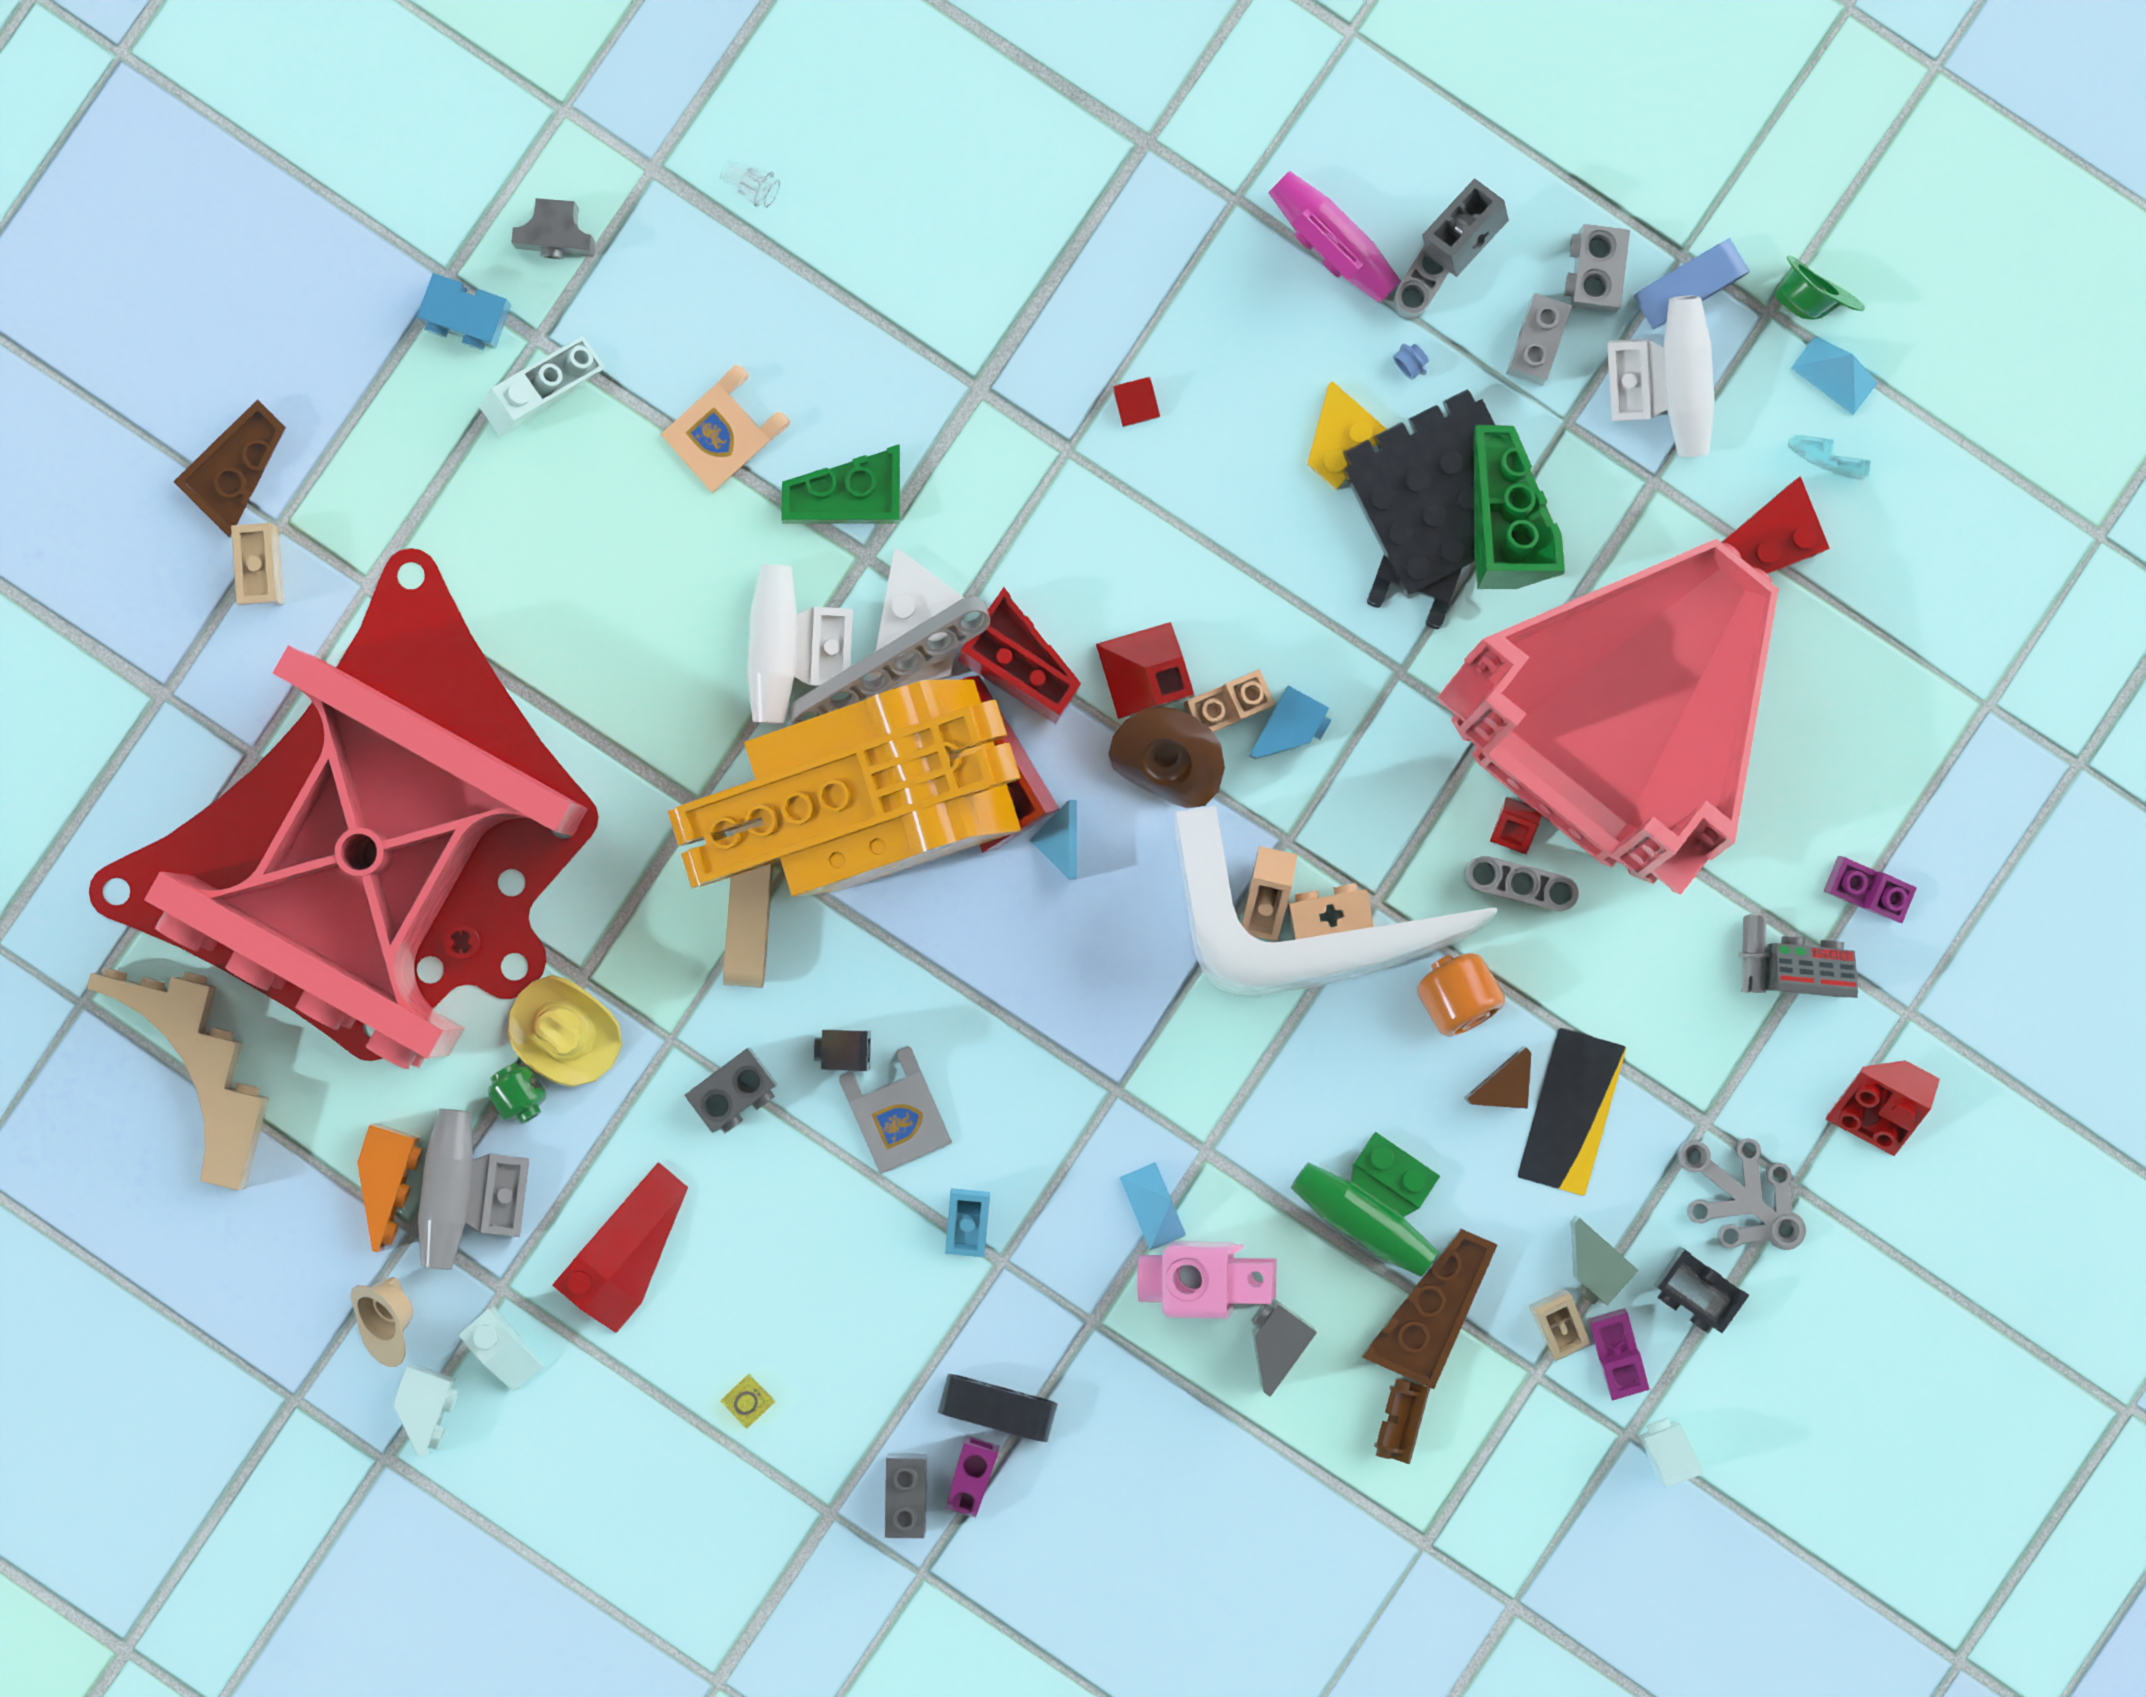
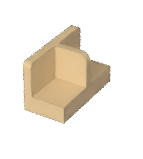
[231,523,284,606]

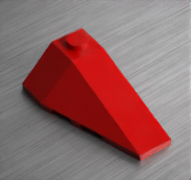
[552,1162,689,1333]

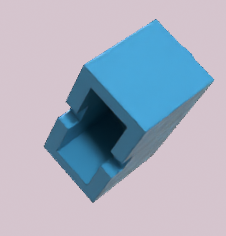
[417,273,512,351]

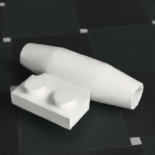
[1607,296,1715,457]
[747,564,853,724]

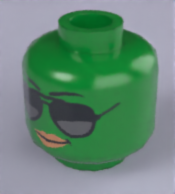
[488,1063,546,1124]

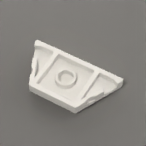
[870,548,964,691]

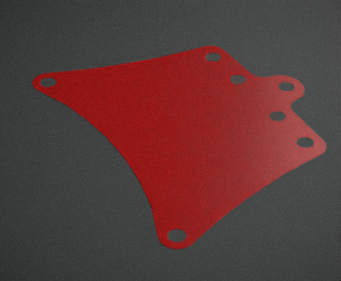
[88,548,599,1062]

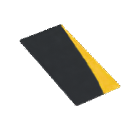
[1518,1028,1626,1196]

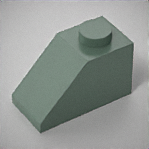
[1570,1215,1639,1306]

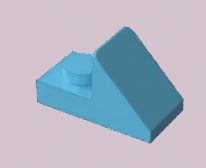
[945,1188,991,1257]

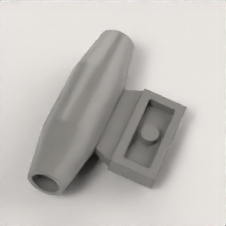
[418,1108,529,1270]

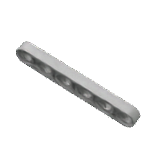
[789,597,990,725]

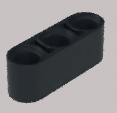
[937,1373,1058,1442]

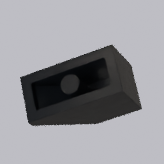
[814,1029,871,1071]

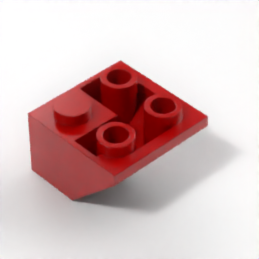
[1096,622,1194,719]
[1825,1060,1940,1157]

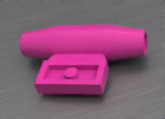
[1268,170,1401,303]

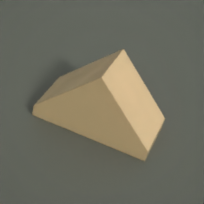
[1528,1289,1591,1361]

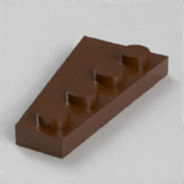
[1361,1228,1498,1389]

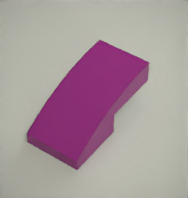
[1587,1308,1650,1401]

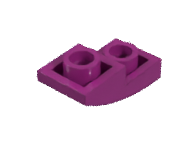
[1823,856,1917,924]

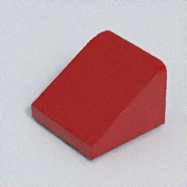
[1112,376,1160,427]
[1490,797,1541,855]

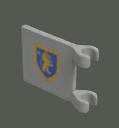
[839,1046,952,1174]

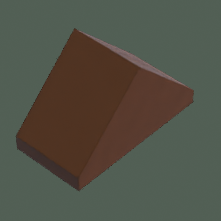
[1464,1046,1532,1109]

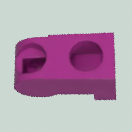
[945,1435,1000,1518]

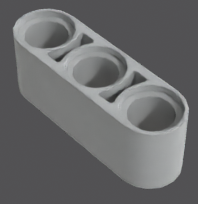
[1393,245,1449,319]
[1464,856,1579,911]

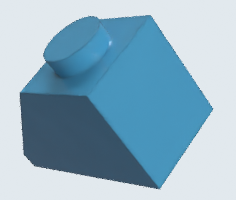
[1249,685,1331,760]

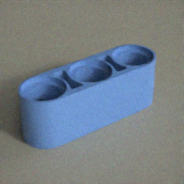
[1633,238,1750,330]

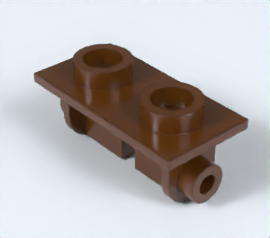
[1374,1378,1430,1464]

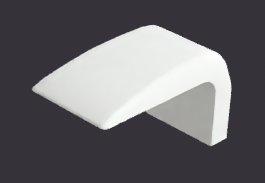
[1174,805,1497,996]

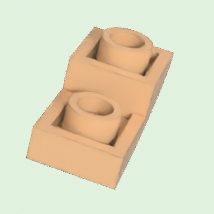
[1183,669,1275,732]

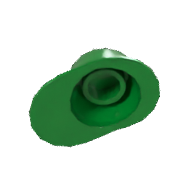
[1775,255,1865,320]

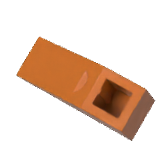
[357,1123,423,1252]

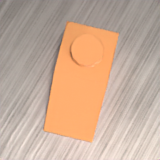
[1241,846,1298,942]

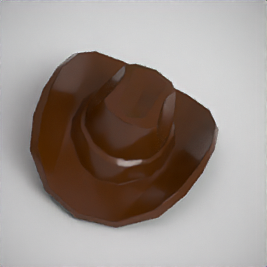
[1108,706,1225,809]

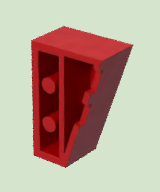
[1721,475,1830,575]
[957,586,1081,725]

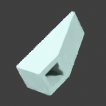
[479,336,605,438]

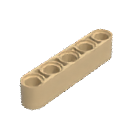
[723,820,773,988]

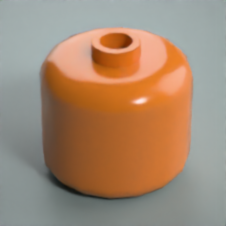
[1417,953,1505,1037]

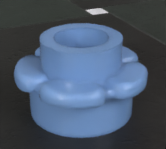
[1393,343,1429,380]

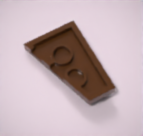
[173,399,287,538]

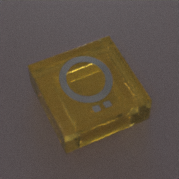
[720,1373,776,1429]

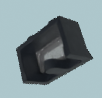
[1653,1247,1749,1334]

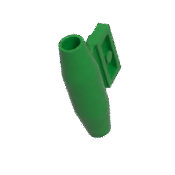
[1290,1131,1440,1277]

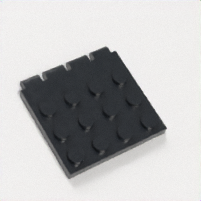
[1342,389,1495,596]

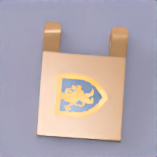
[660,364,791,493]

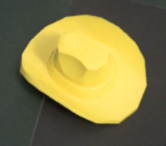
[507,975,622,1087]

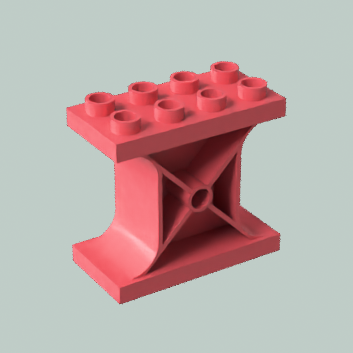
[144,645,588,1070]

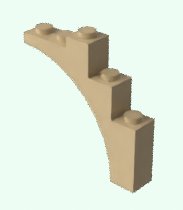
[87,967,269,1191]

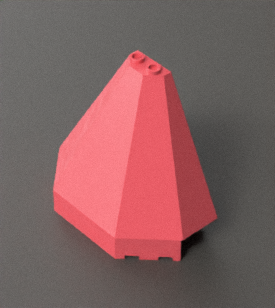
[1437,539,1779,895]

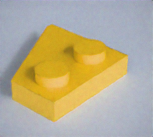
[1307,381,1387,490]

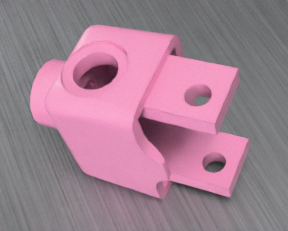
[1137,1241,1277,1319]

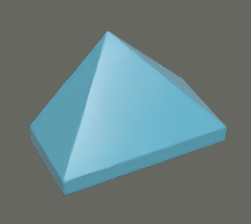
[1791,336,1878,415]
[1030,800,1077,880]
[1119,1162,1186,1250]

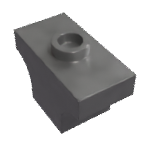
[511,198,595,260]

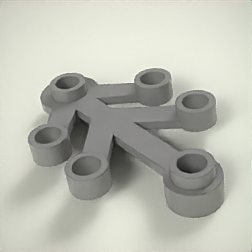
[1677,1138,1806,1250]

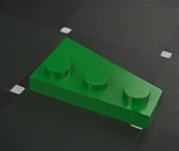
[781,444,900,524]

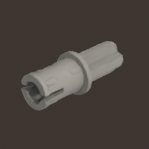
[1738,914,1770,993]

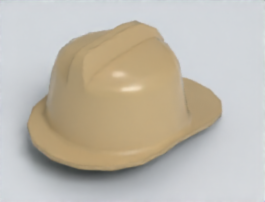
[350,1277,414,1367]

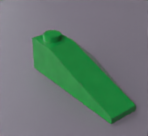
[1474,425,1565,590]

